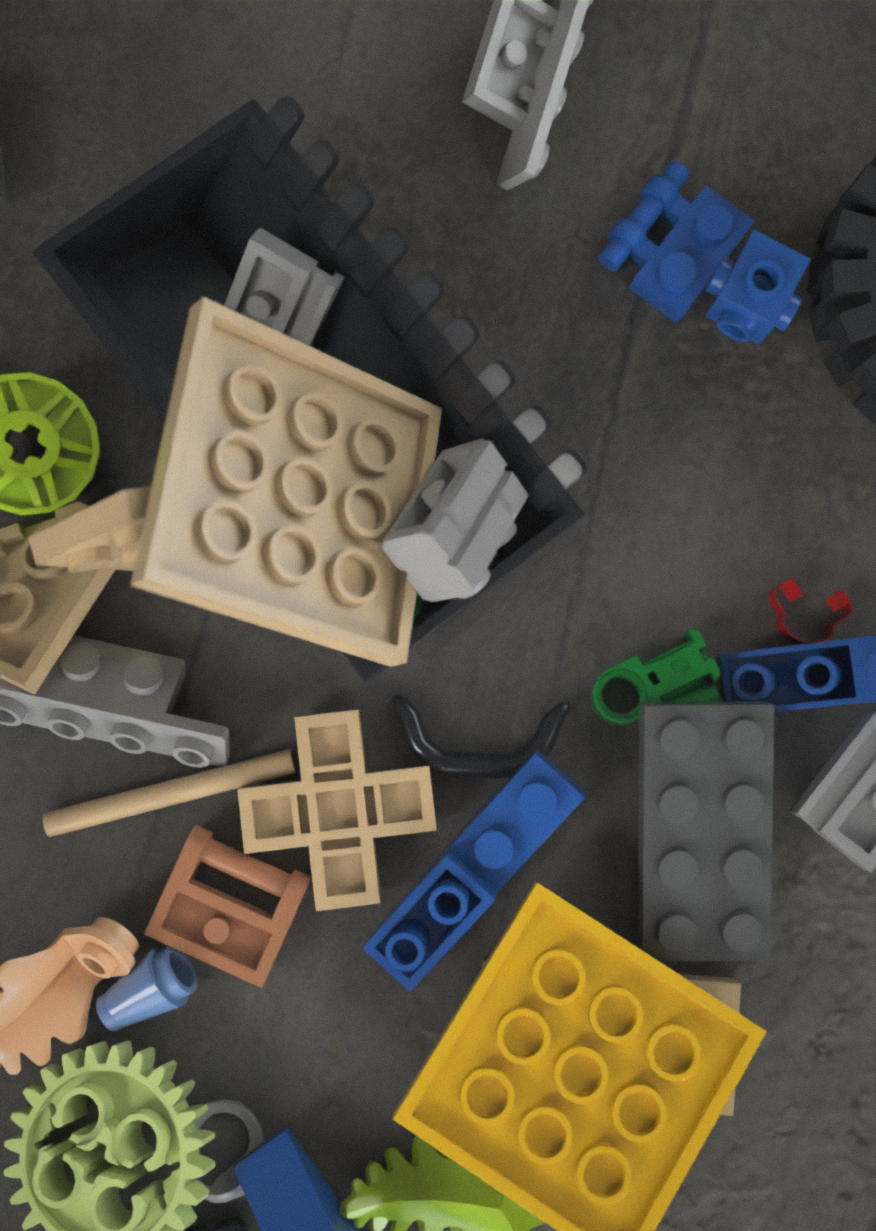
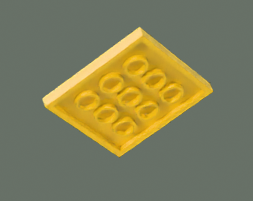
[393,882,767,1231]

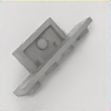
[462,0,594,191]
[0,635,230,768]

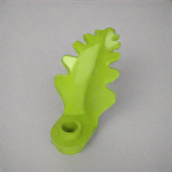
[340,1136,545,1231]

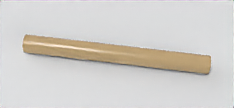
[43,749,297,837]

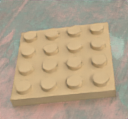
[131,297,442,667]

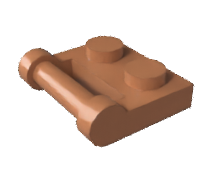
[144,825,312,988]

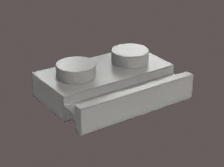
[224,228,345,347]
[790,712,876,872]

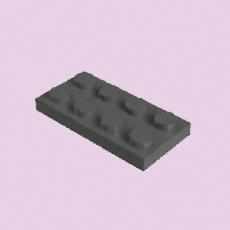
[638,701,774,962]

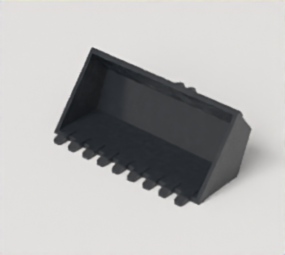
[32,96,587,683]

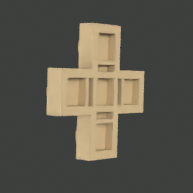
[237,710,437,911]

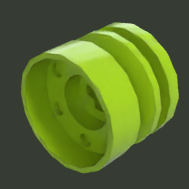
[0,372,101,515]

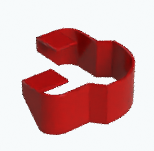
[768,577,853,644]

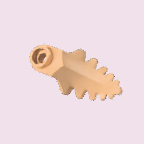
[0,917,139,1075]

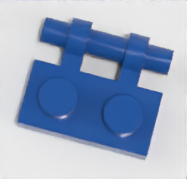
[597,161,755,324]

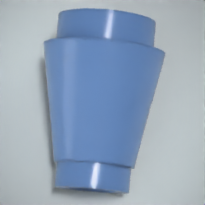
[96,946,198,1032]

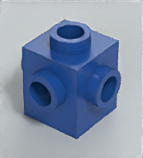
[705,230,811,345]

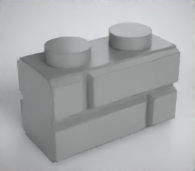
[381,439,529,602]

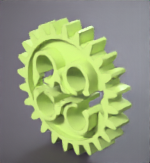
[4,1040,216,1231]

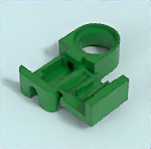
[591,629,723,726]

